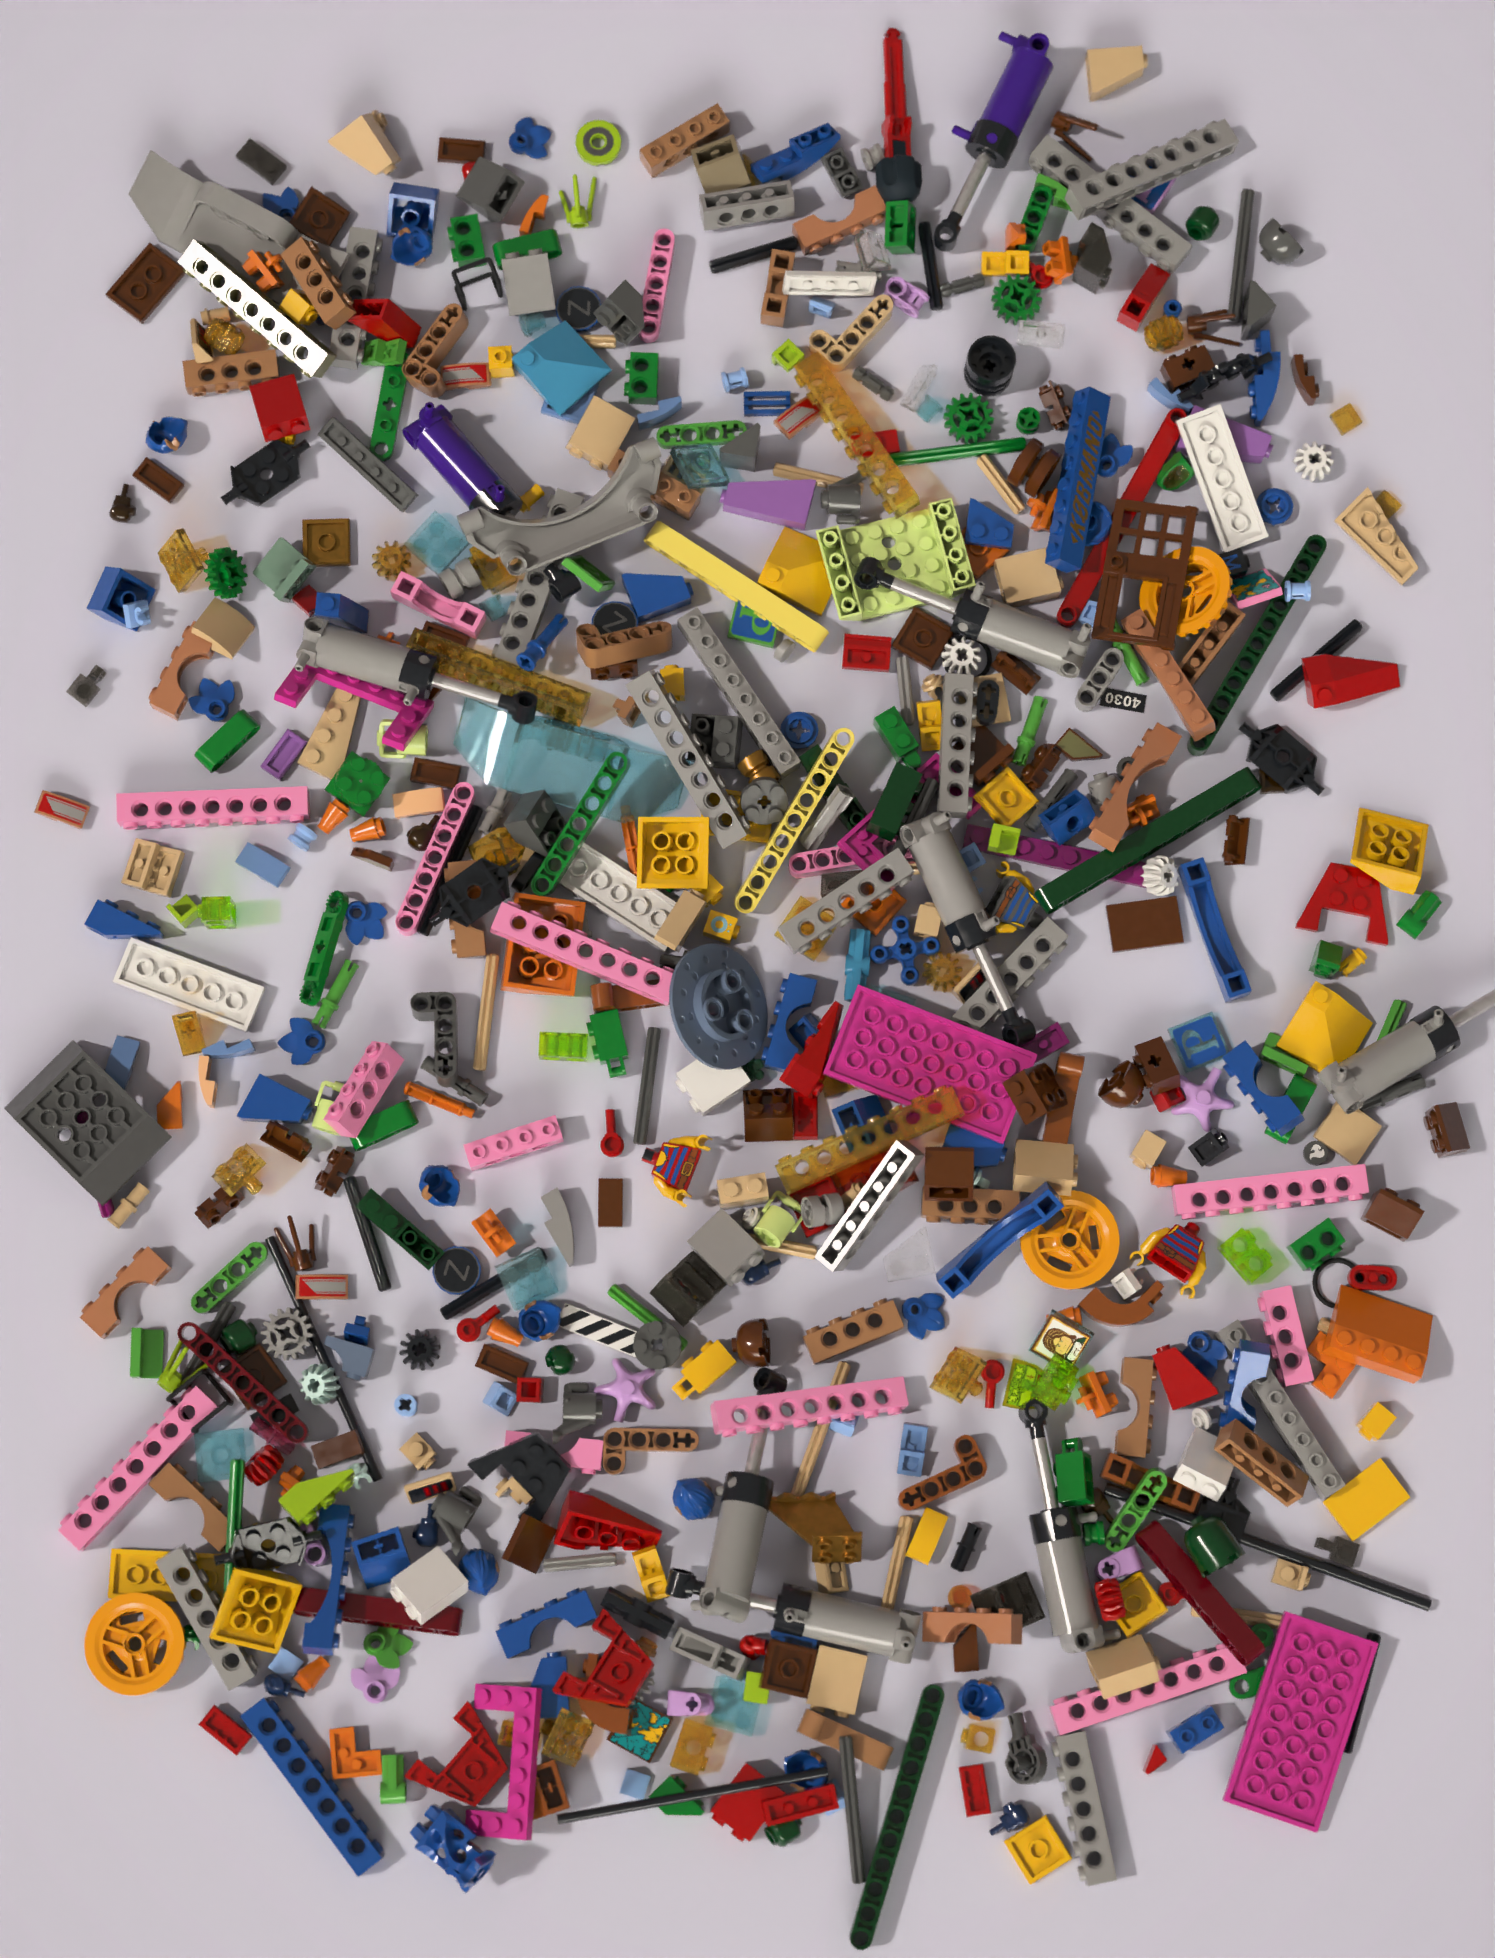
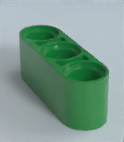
[1015,185,1053,254]
[492,229,563,270]
[194,709,261,773]
[1264,1073,1318,1145]
[349,1100,419,1151]

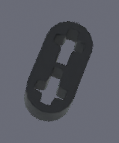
[976,680,999,726]
[511,852,546,893]

